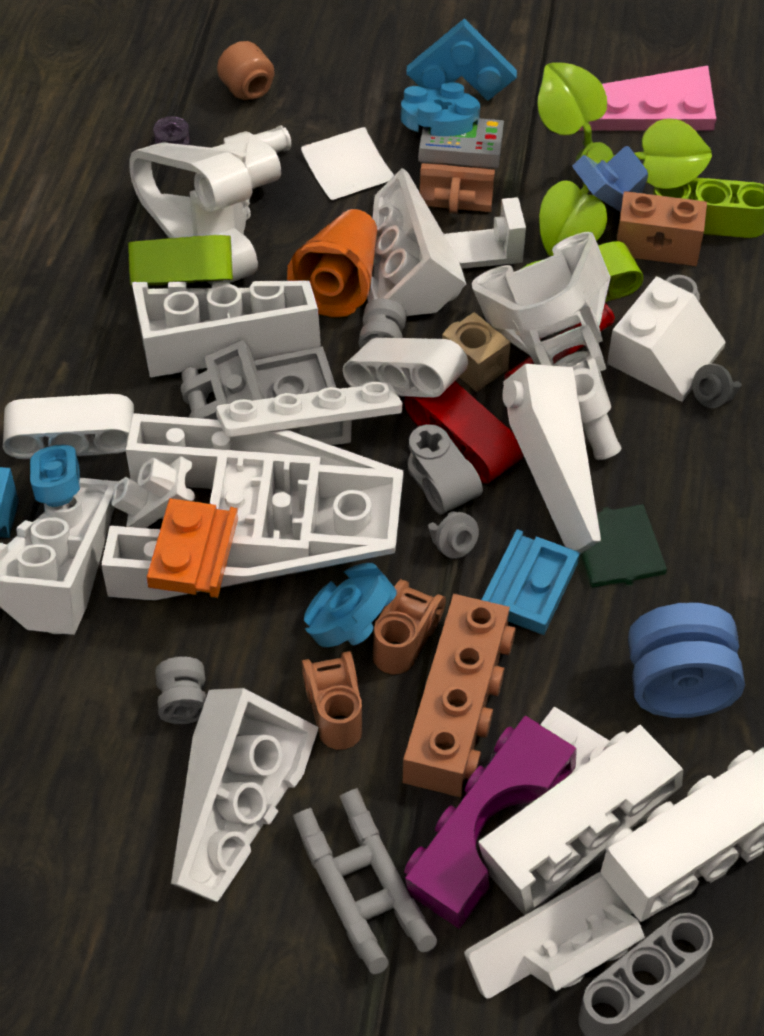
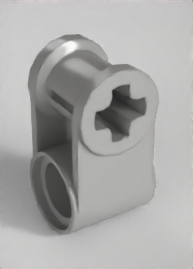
[408,424,483,515]

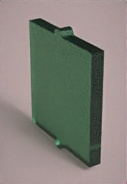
[581,504,667,588]

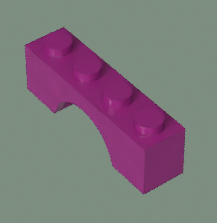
[404,715,577,929]

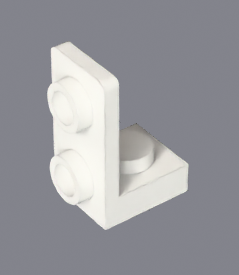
[444,197,526,269]

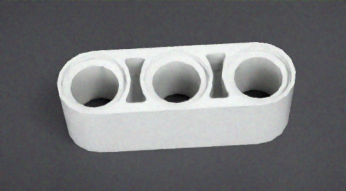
[342,338,468,398]
[3,394,134,459]

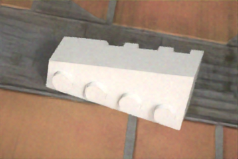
[132,281,321,378]
[479,725,683,915]
[600,747,764,922]

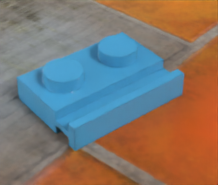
[482,530,580,635]

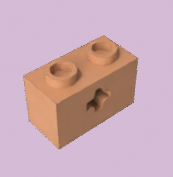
[617,191,707,266]

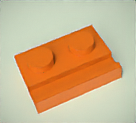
[147,498,238,598]

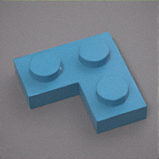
[406,18,517,101]

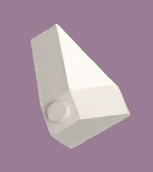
[367,168,466,316]
[503,364,601,554]
[0,478,119,635]
[171,688,319,902]

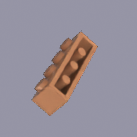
[403,594,516,797]

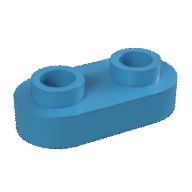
[30,445,80,507]

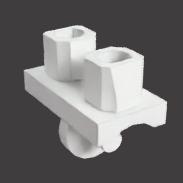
[112,456,195,528]

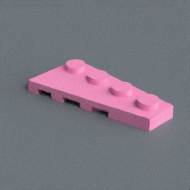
[578,66,716,131]

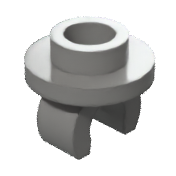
[428,512,479,558]

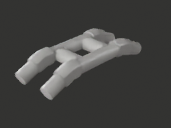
[293,788,437,974]

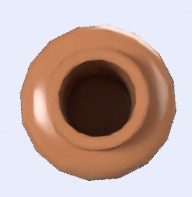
[217,41,275,100]

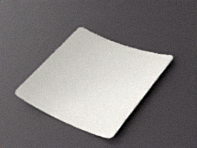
[301,127,395,200]

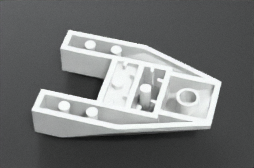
[101,414,403,600]

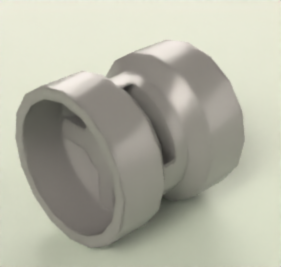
[358,298,407,349]
[155,657,207,724]

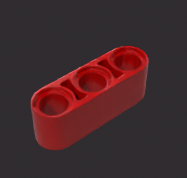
[404,381,524,484]

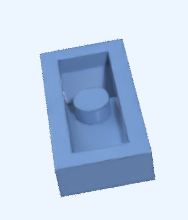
[572,146,648,212]

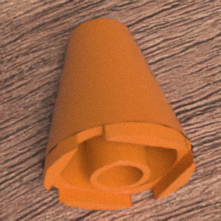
[287,209,377,318]

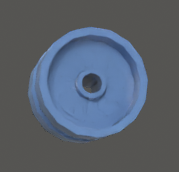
[628,603,745,718]

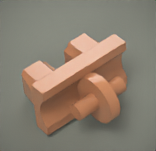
[419,163,495,214]

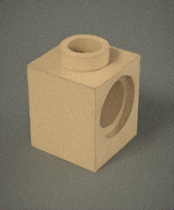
[442,312,510,392]

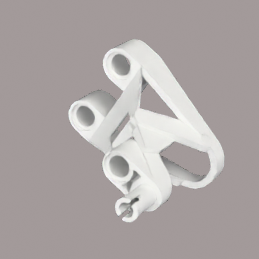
[129,125,291,285]
[472,232,622,460]

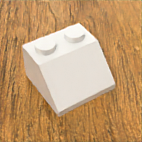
[607,276,725,402]

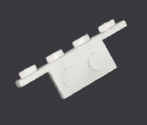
[216,382,402,445]
[465,872,645,999]

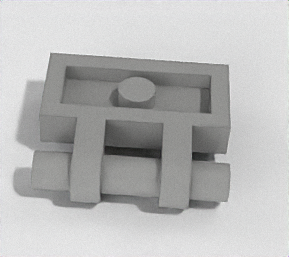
[180,339,265,420]

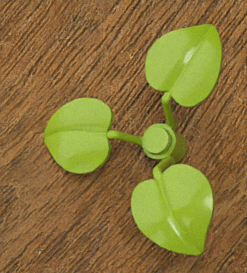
[537,63,712,256]

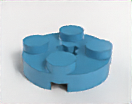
[401,82,480,136]
[304,563,397,647]

